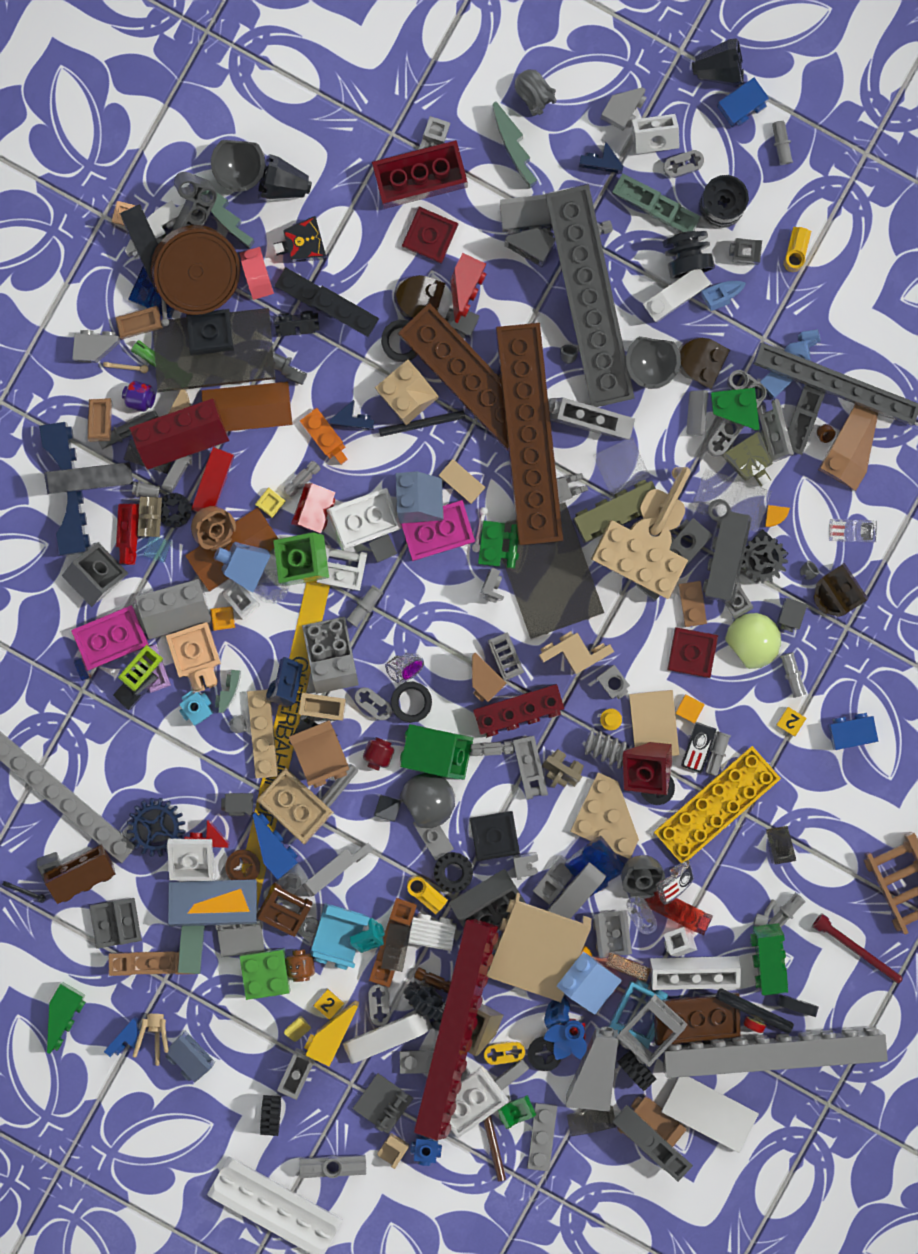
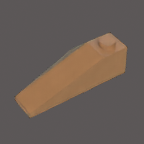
[818,404,878,491]

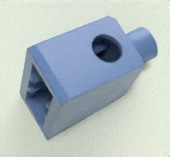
[214,542,271,593]

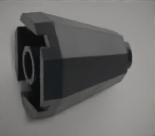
[692,38,744,86]
[258,154,312,201]

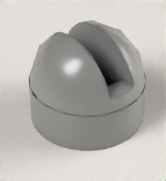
[229,715,247,733]

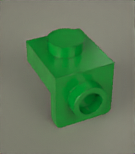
[498,1095,536,1129]

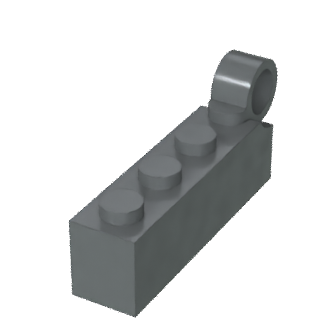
[703,499,752,604]

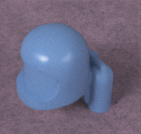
[784,329,821,361]

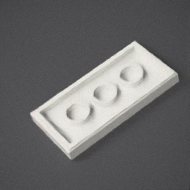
[661,1077,759,1153]

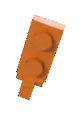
[300,408,348,465]

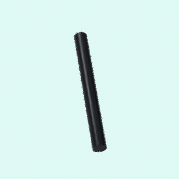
[379,410,465,437]

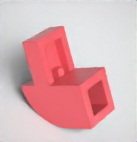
[239,247,274,300]

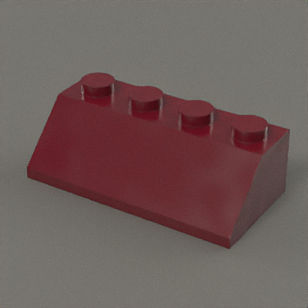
[372,140,468,209]
[129,398,230,470]

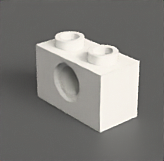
[632,114,679,154]

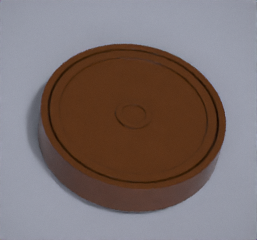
[151,225,240,315]

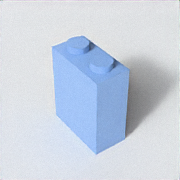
[557,951,622,1015]

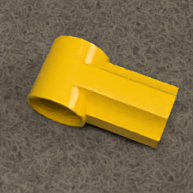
[783,227,812,272]
[407,875,448,915]

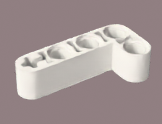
[343,1010,432,1064]

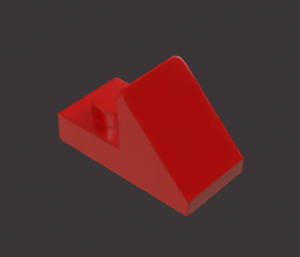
[184,820,230,848]

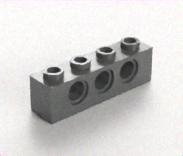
[634,518,713,601]

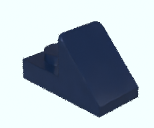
[579,142,624,174]
[330,400,375,430]

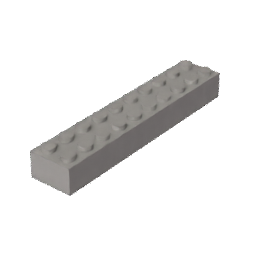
[662,1027,888,1078]

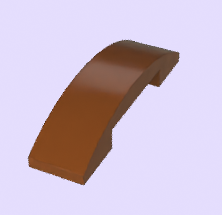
[369,898,417,987]

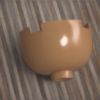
[191,506,236,551]

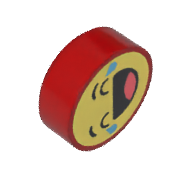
[743,1016,766,1033]

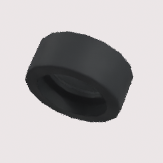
[381,319,417,362]
[391,681,432,723]

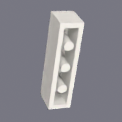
[650,956,741,990]

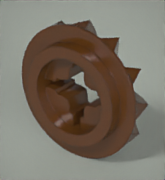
[225,850,260,880]

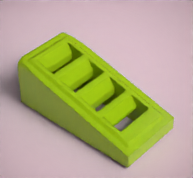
[118,644,163,692]

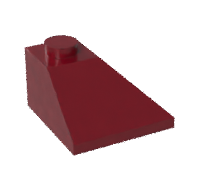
[623,742,672,795]

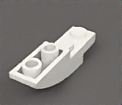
[125,200,199,258]

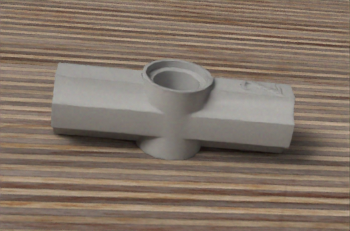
[300,1155,367,1178]

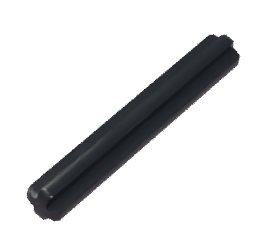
[716,988,794,1033]

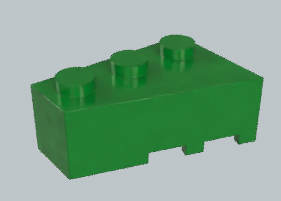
[750,923,788,996]

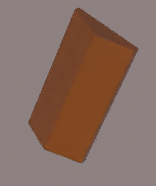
[202,382,293,432]
[185,507,279,592]

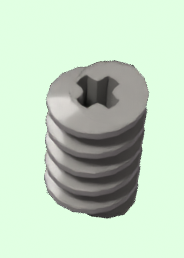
[584,728,633,769]

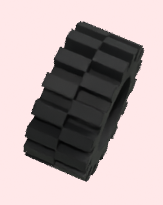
[434,852,473,892]
[617,1050,657,1091]
[260,1095,281,1136]

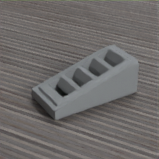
[488,632,524,681]

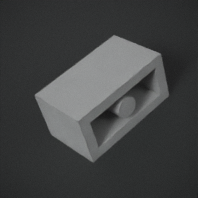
[277,1048,315,1100]

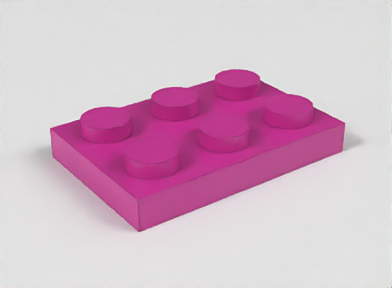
[401,500,475,561]
[71,605,149,671]

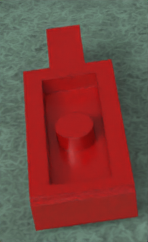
[116,504,139,565]

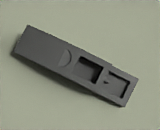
[612,1105,693,1182]

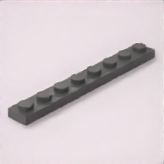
[753,342,918,426]

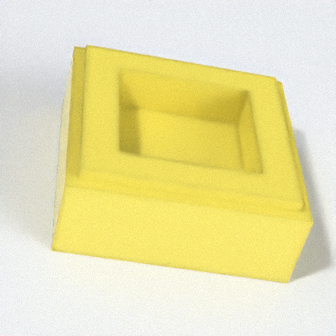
[255,487,286,518]

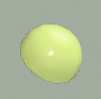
[725,613,781,669]

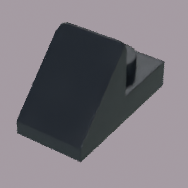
[113,664,158,710]

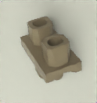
[138,497,162,537]
[542,749,584,788]

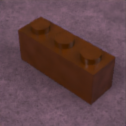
[43,844,116,904]

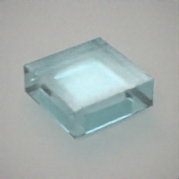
[144,537,172,562]

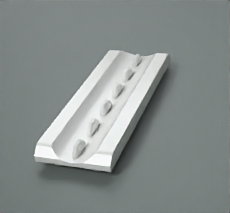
[207,1156,343,1254]

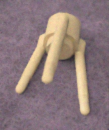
[133,1014,169,1066]

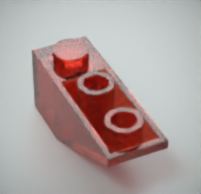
[640,889,713,935]

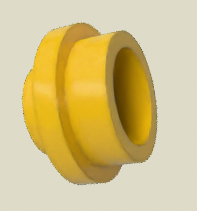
[600,709,622,730]

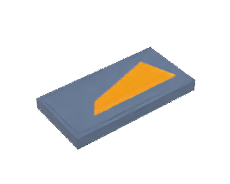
[168,880,257,927]

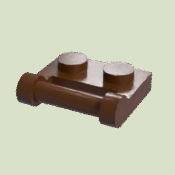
[257,882,313,937]

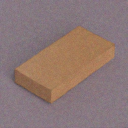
[115,306,163,340]
[88,398,112,442]

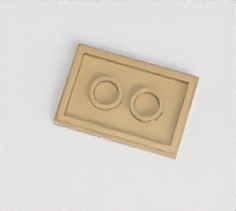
[629,690,679,756]
[256,768,334,845]

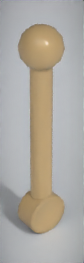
[103,362,149,373]

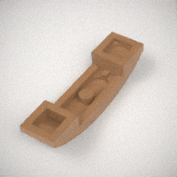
[109,951,190,976]

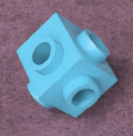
[179,691,214,726]

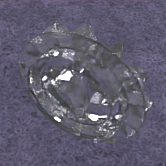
[254,569,289,604]

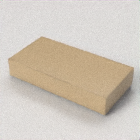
[438,459,486,504]

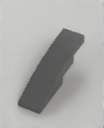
[787,384,825,455]

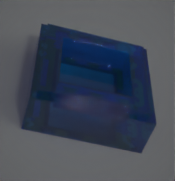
[74,658,92,681]

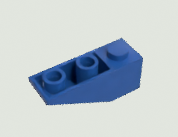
[253,812,298,880]

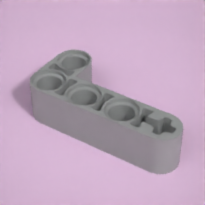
[707,370,766,457]
[547,862,606,919]

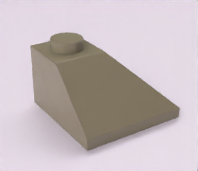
[468,1004,504,1056]

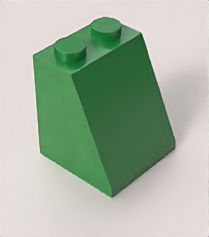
[400,724,474,780]

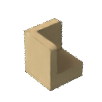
[377,1133,409,1169]

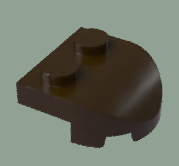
[394,275,446,319]
[678,337,730,389]
[814,563,868,617]

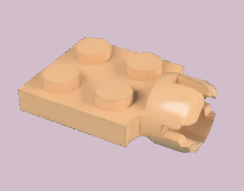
[166,622,221,692]

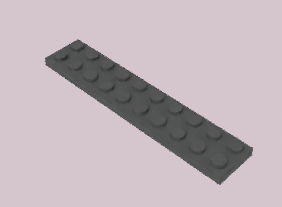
[545,184,635,407]

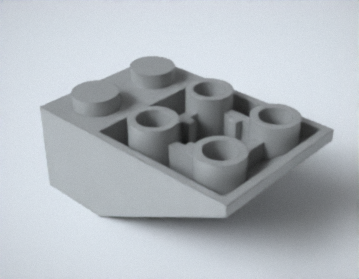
[302,617,359,694]

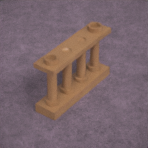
[864,832,918,935]

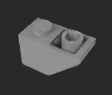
[601,87,647,131]
[73,330,121,363]

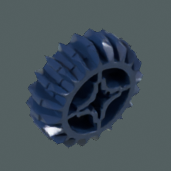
[127,798,186,857]

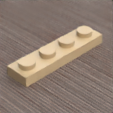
[247,689,278,779]

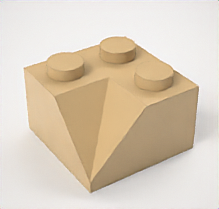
[375,360,439,425]

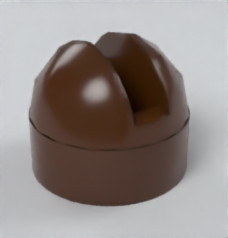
[816,424,836,443]

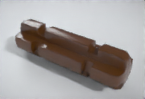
[414,967,451,993]

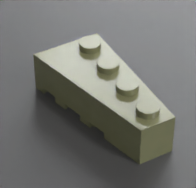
[573,479,656,544]

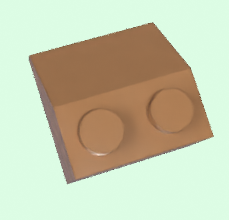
[472,652,507,702]

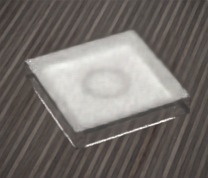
[593,437,651,495]

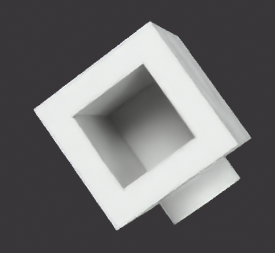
[663,927,697,957]

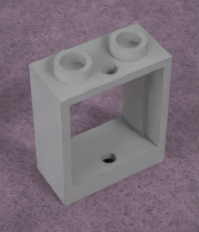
[617,994,688,1067]

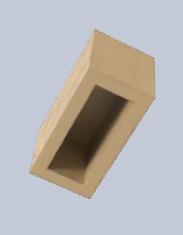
[299,693,346,721]

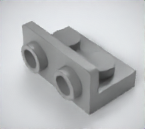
[480,568,504,603]

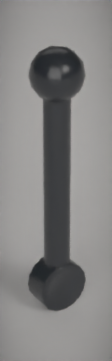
[2,881,46,903]

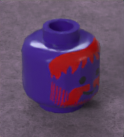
[122,381,156,412]

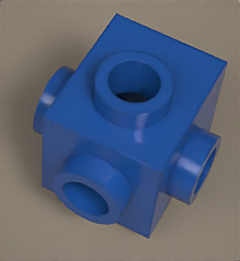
[410,1135,442,1166]

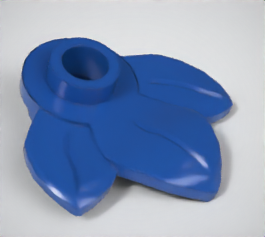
[544,1020,587,1060]

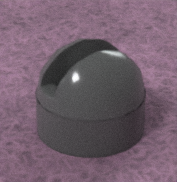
[560,345,578,364]
[800,561,819,580]

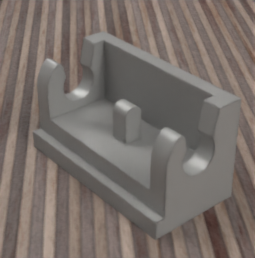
[513,852,539,880]

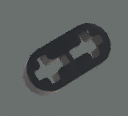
[776,994,819,1017]

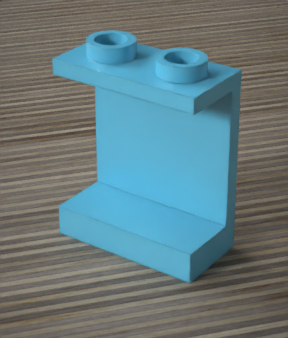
[310,903,369,970]

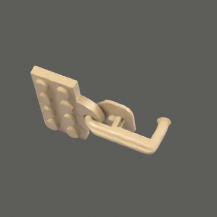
[591,467,691,599]

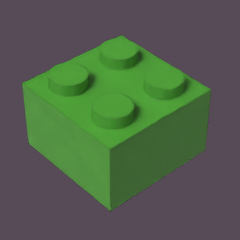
[273,532,329,586]
[240,948,291,1000]

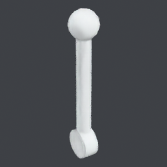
[472,507,488,552]

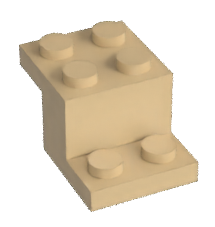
[538,631,614,674]

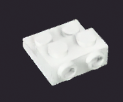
[167,839,215,882]

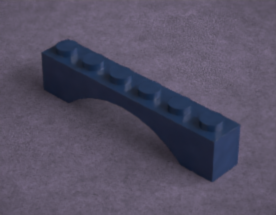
[39,422,91,556]

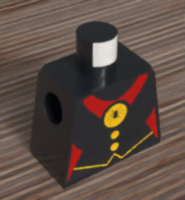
[273,216,327,262]

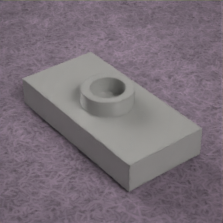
[413,822,454,860]

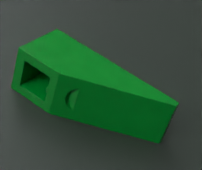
[47,982,86,1054]

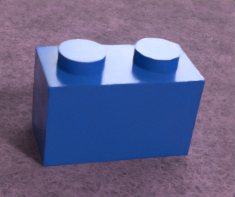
[717,77,769,127]
[828,712,879,750]

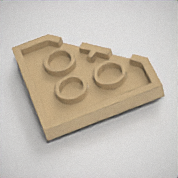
[570,772,639,859]

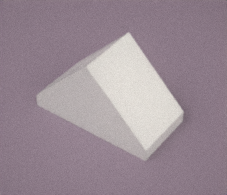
[222,582,260,619]

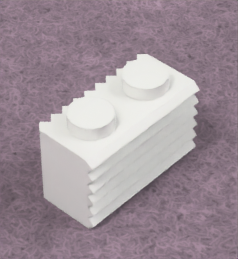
[408,913,456,951]

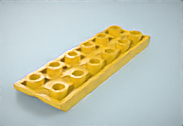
[654,746,781,865]

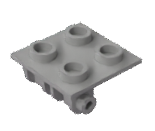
[215,908,265,958]

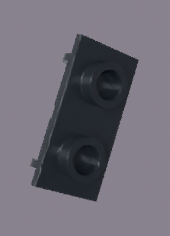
[274,311,320,336]

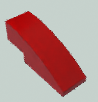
[192,447,235,512]

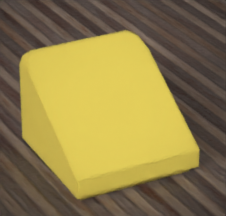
[284,1016,311,1042]

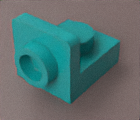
[350,918,385,953]

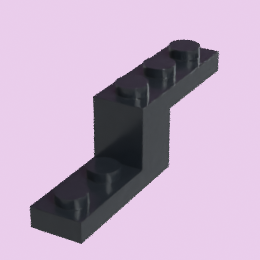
[275,267,379,338]

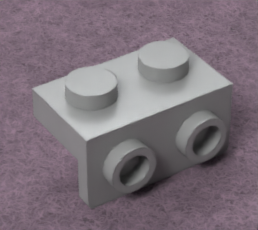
[593,910,632,958]

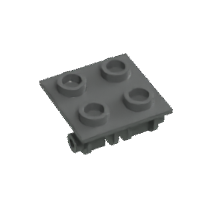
[352,1073,413,1134]

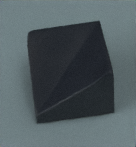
[374,794,401,822]

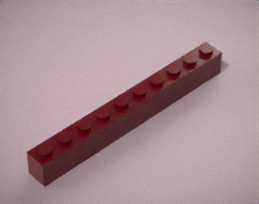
[414,919,499,1141]

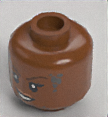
[286,949,315,982]

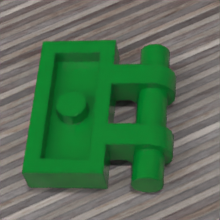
[478,520,519,568]

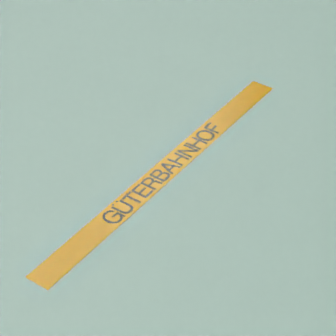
[241,580,330,907]

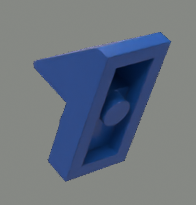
[104,1017,140,1057]

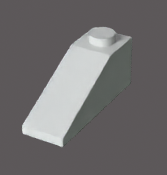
[643,269,711,322]

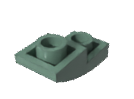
[215,670,241,713]

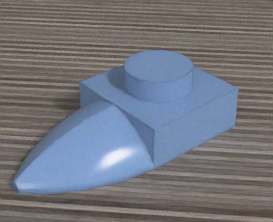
[701,281,746,311]

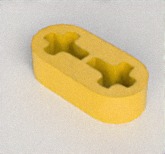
[484,1041,525,1065]

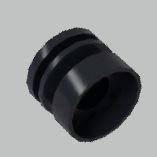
[699,175,749,228]
[662,231,715,279]

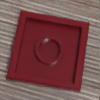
[402,206,459,264]
[667,627,718,678]

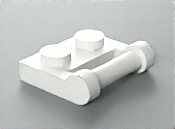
[317,545,367,591]

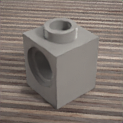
[596,665,630,700]

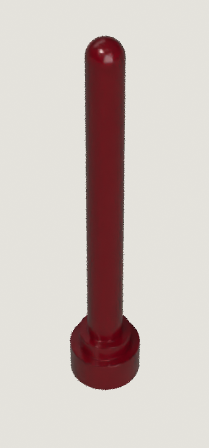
[812,913,903,983]

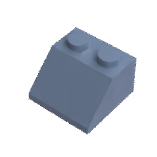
[396,471,444,524]
[166,1030,215,1083]

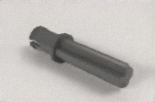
[98,411,158,450]

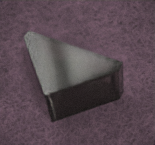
[766,826,796,865]

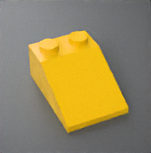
[304,1000,359,1067]

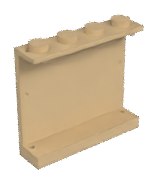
[487,893,592,1002]

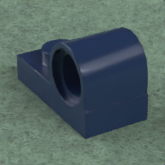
[266,657,303,708]

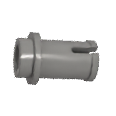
[132,480,160,498]

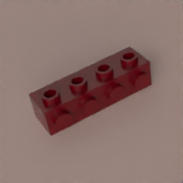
[473,684,565,738]

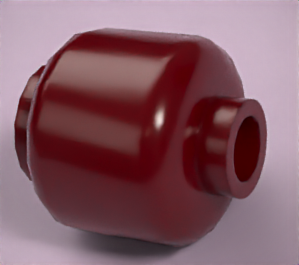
[363,737,395,771]

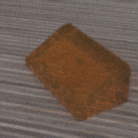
[604,952,651,982]

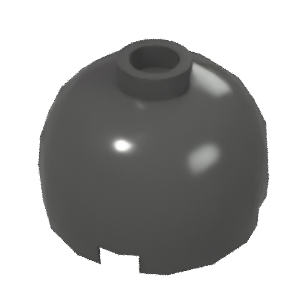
[621,855,666,899]

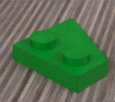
[711,388,759,431]

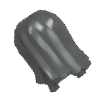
[515,69,557,116]

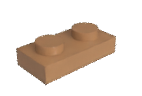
[678,581,707,627]

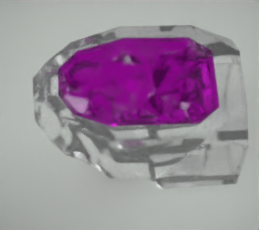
[385,653,424,684]

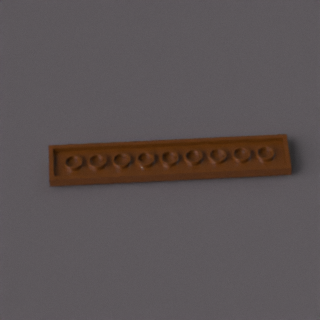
[496,323,563,545]

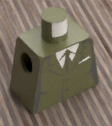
[722,431,773,487]

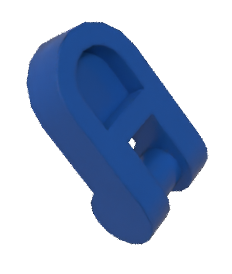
[544,996,570,1029]

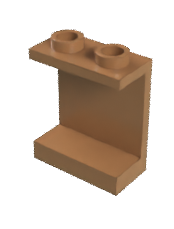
[289,720,350,788]
[617,1094,687,1146]

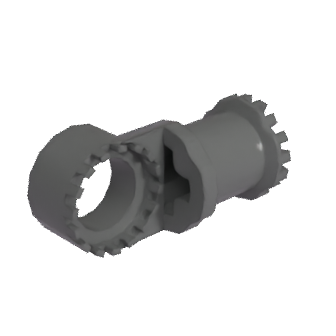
[264,349,307,385]

